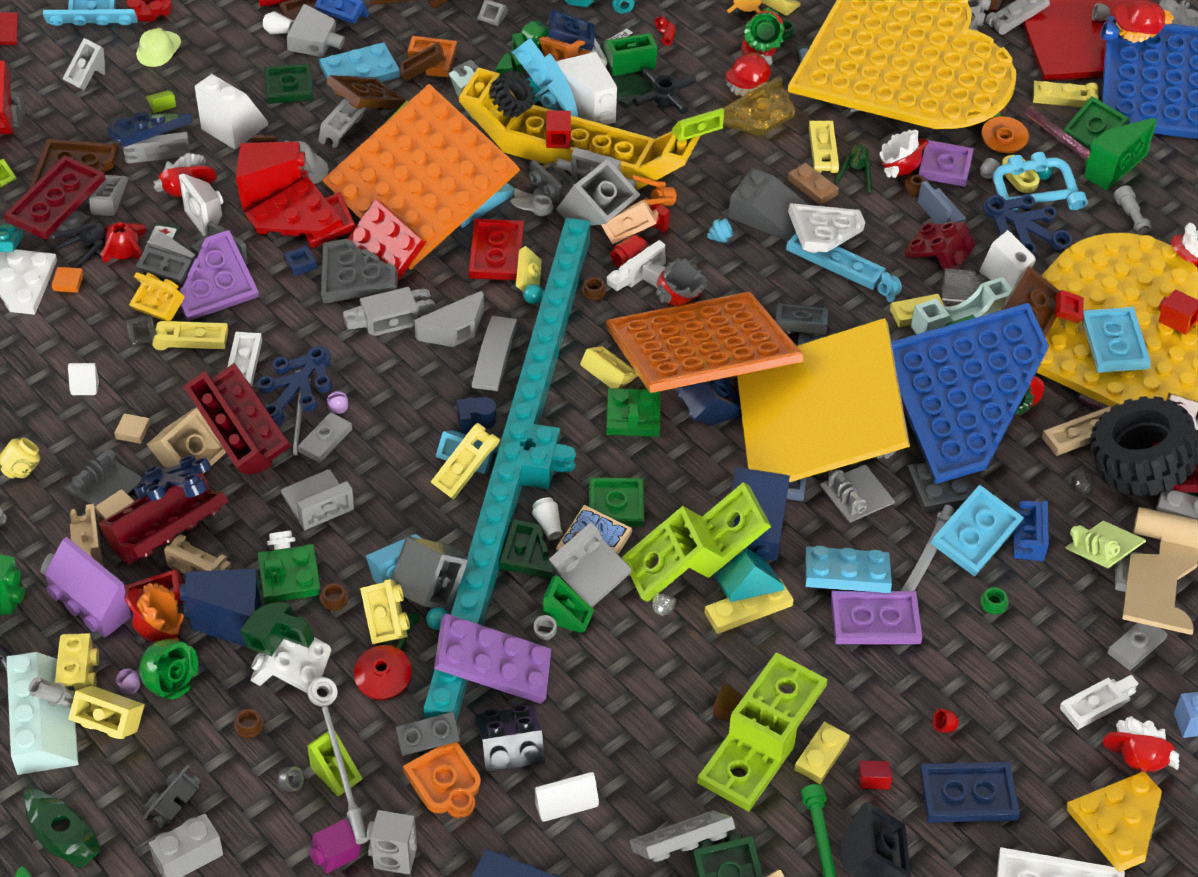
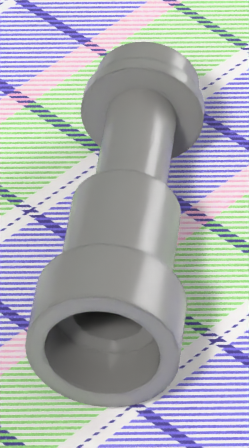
[1114,186,1151,235]

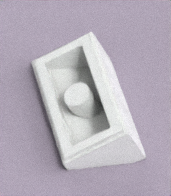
[535,772,599,822]

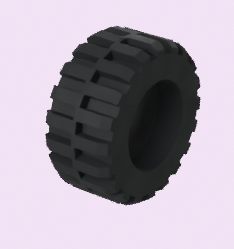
[1090,396,1198,497]

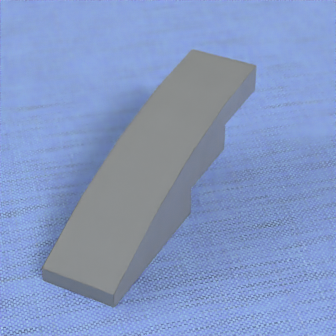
[472,316,517,391]

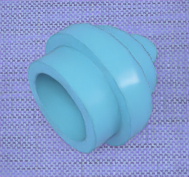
[707,218,733,243]

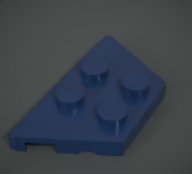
[107,112,192,147]

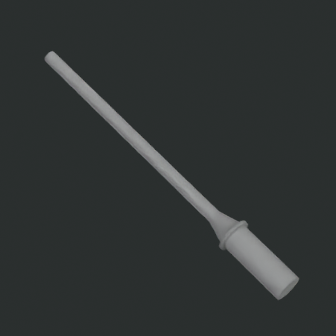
[322,706,368,844]

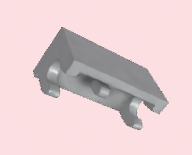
[318,98,366,148]

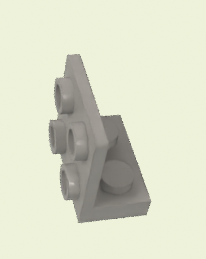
[281,470,354,531]
[549,522,632,607]

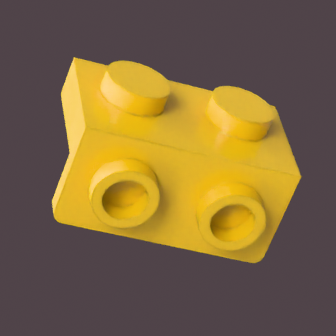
[129,272,185,321]

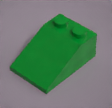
[1084,118,1157,191]

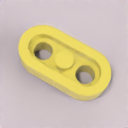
[1002,155,1040,193]

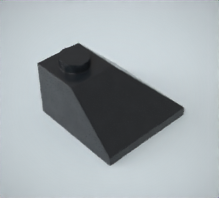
[841,802,911,877]

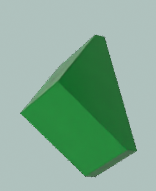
[543,575,594,633]

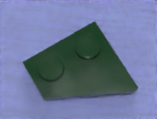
[500,519,553,579]

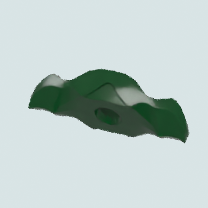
[25,788,101,867]

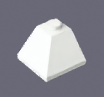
[179,174,223,236]

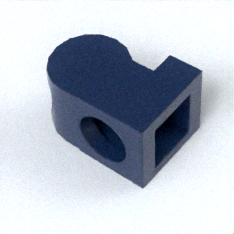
[457,397,496,434]

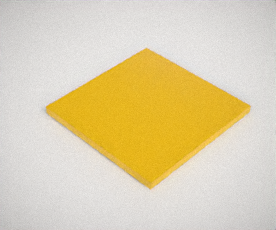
[737,318,910,482]

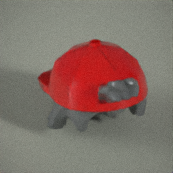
[656,258,708,306]

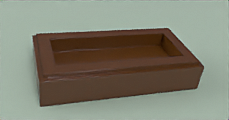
[399,42,445,82]

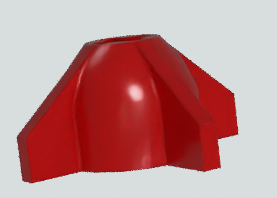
[101,222,146,263]

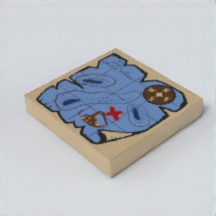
[556,505,632,555]

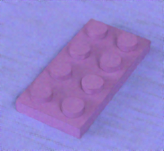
[434,614,551,704]

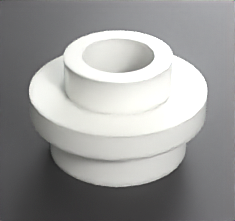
[267,531,296,550]
[308,677,337,707]

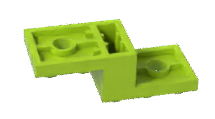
[622,482,771,602]
[697,652,828,812]

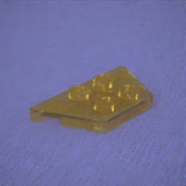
[723,77,795,136]

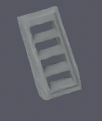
[89,175,128,216]
[147,231,196,263]

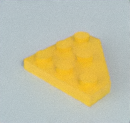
[1067,772,1162,872]

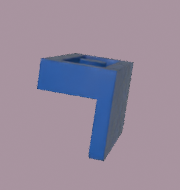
[314,0,369,24]

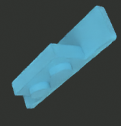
[43,0,138,26]

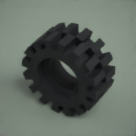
[489,70,536,118]

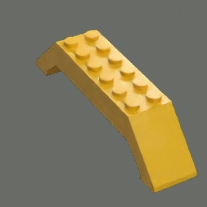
[459,68,701,190]

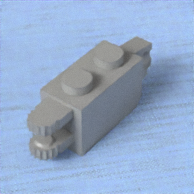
[343,287,436,336]

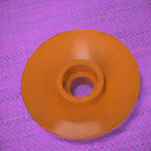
[981,116,1029,153]

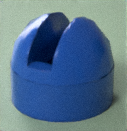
[1100,21,1119,41]

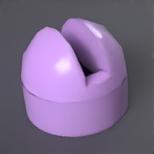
[327,391,349,414]
[116,669,141,695]

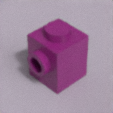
[309,819,361,874]

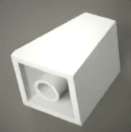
[556,52,617,125]
[195,74,268,149]

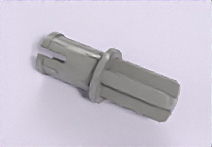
[28,677,75,708]

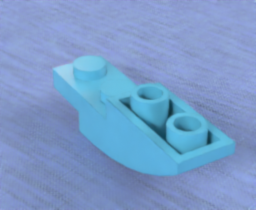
[513,38,578,117]

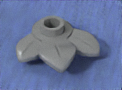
[510,187,553,216]

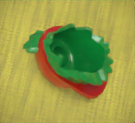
[741,7,784,57]

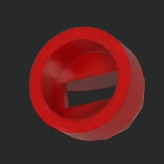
[933,709,959,733]

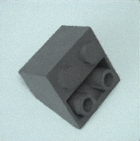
[392,535,468,612]

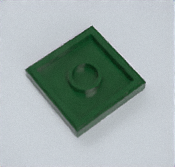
[264,64,314,104]

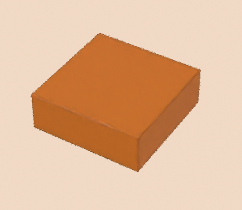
[52,267,84,293]

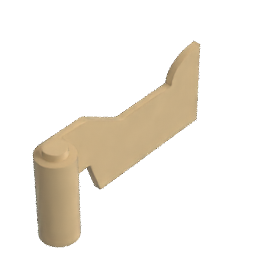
[1122,507,1198,635]

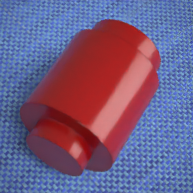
[610,235,648,268]

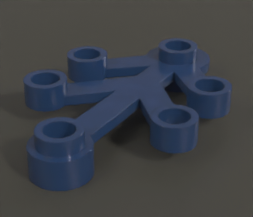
[983,194,1072,255]
[257,346,332,427]
[134,455,211,501]

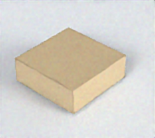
[114,413,150,444]

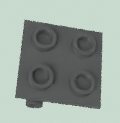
[66,449,142,507]

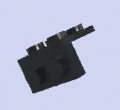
[476,705,545,772]

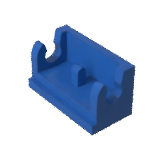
[1013,501,1049,561]

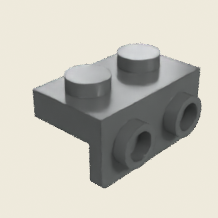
[529,160,577,205]

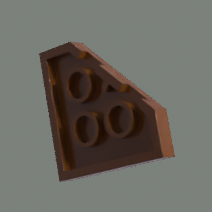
[29,139,119,189]

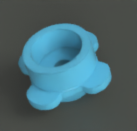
[877,272,902,302]

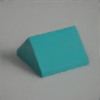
[713,547,785,602]

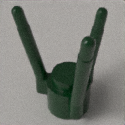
[834,144,872,194]

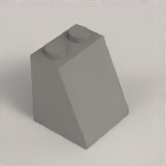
[556,158,640,226]

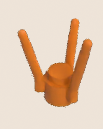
[632,175,676,206]

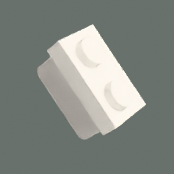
[250,637,331,693]

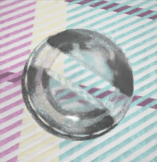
[652,593,676,615]

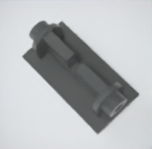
[396,712,461,756]
[143,765,201,828]

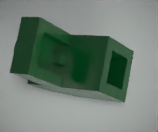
[240,602,314,657]

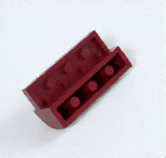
[183,363,291,475]
[99,473,229,565]

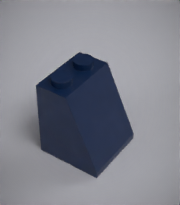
[731,467,790,561]
[180,569,261,647]

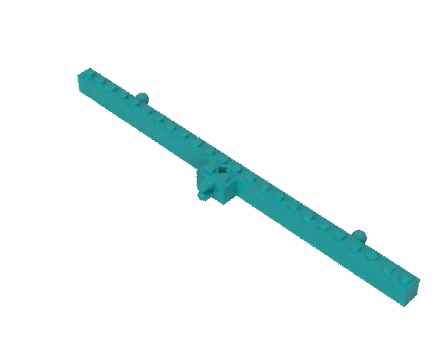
[424,217,590,723]

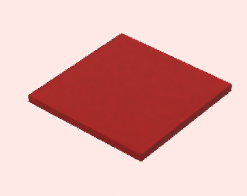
[1013,0,1138,81]

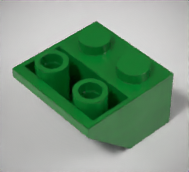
[600,33,657,76]

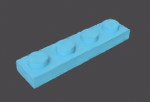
[786,233,886,290]

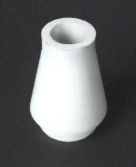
[263,12,295,34]
[532,497,563,540]

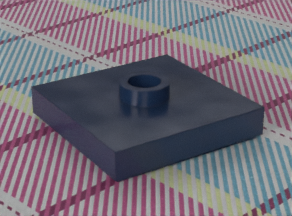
[548,10,594,51]

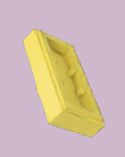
[516,246,542,292]

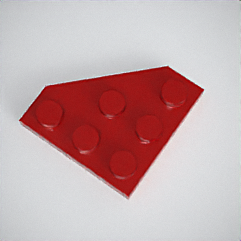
[245,176,344,237]

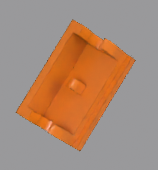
[539,36,590,61]

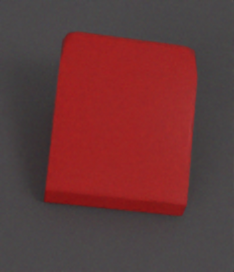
[858,760,892,790]

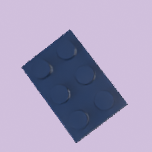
[919,762,1020,823]

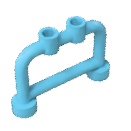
[993,152,1088,220]

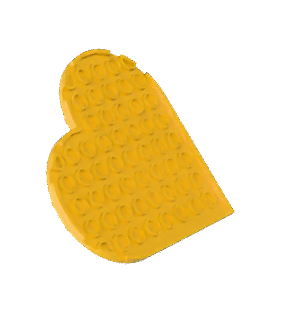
[788,0,1016,129]
[1037,233,1198,407]

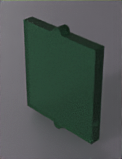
[612,73,653,108]

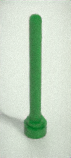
[801,784,836,877]

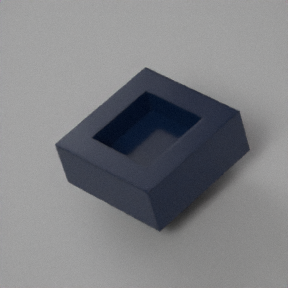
[283,246,317,276]

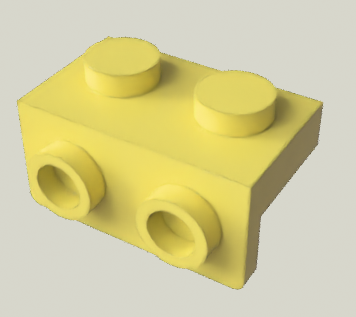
[360,579,410,645]
[55,633,99,691]

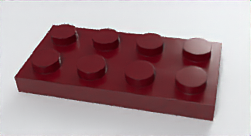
[4,155,106,240]

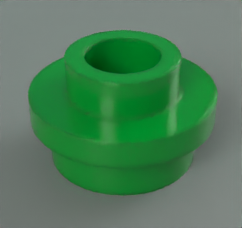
[980,587,1009,614]

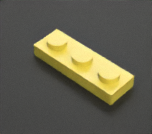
[704,579,794,634]

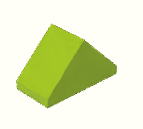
[307,730,363,796]

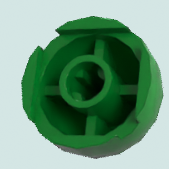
[139,639,198,700]

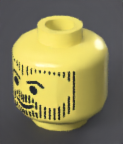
[0,438,40,479]

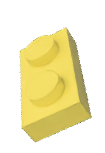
[890,294,944,327]
[794,722,850,784]

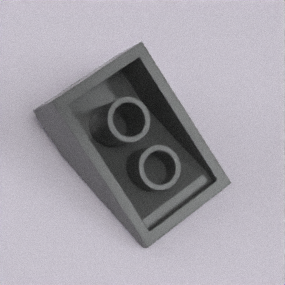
[728,168,808,241]

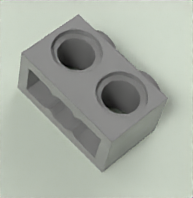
[366,810,417,875]

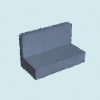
[918,181,966,224]

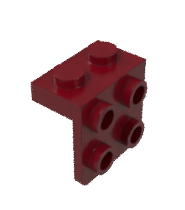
[904,222,975,276]

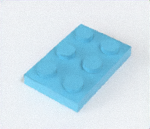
[319,42,400,90]
[1082,307,1151,373]
[930,485,1024,577]
[805,546,892,593]

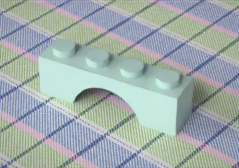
[911,277,1012,334]

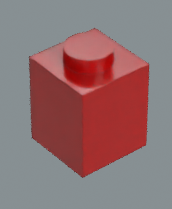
[546,110,571,149]
[1158,289,1198,335]

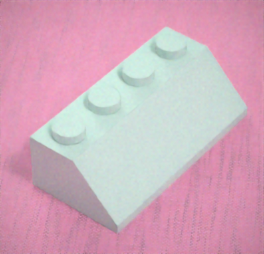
[7,652,79,775]

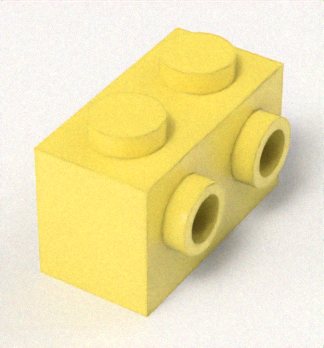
[68,686,145,739]

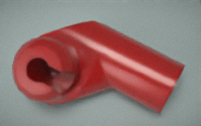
[654,16,676,46]

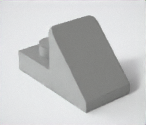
[62,38,105,91]

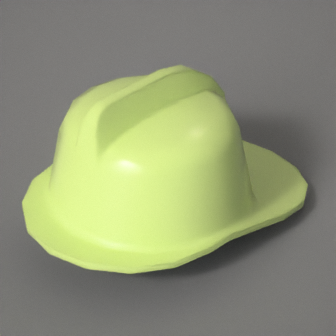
[136,28,181,67]

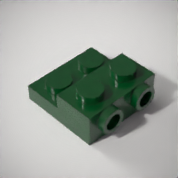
[689,833,763,877]

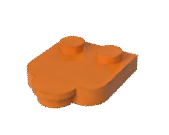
[403,742,481,818]

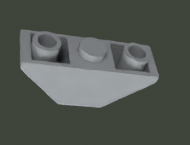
[414,291,484,347]

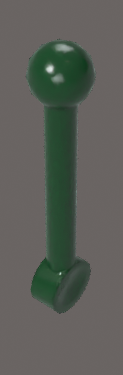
[396,612,419,650]

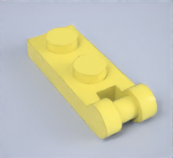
[1033,81,1099,107]
[809,121,839,173]
[152,321,229,350]
[431,423,500,500]

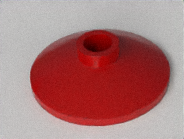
[354,645,412,700]

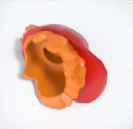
[124,583,184,643]

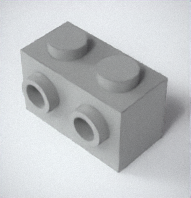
[149,813,223,877]

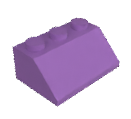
[45,537,131,638]

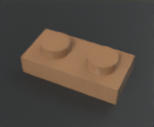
[787,163,839,206]

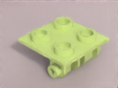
[1066,521,1146,568]

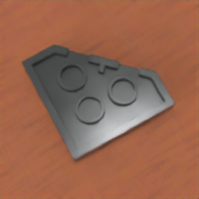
[321,239,398,303]

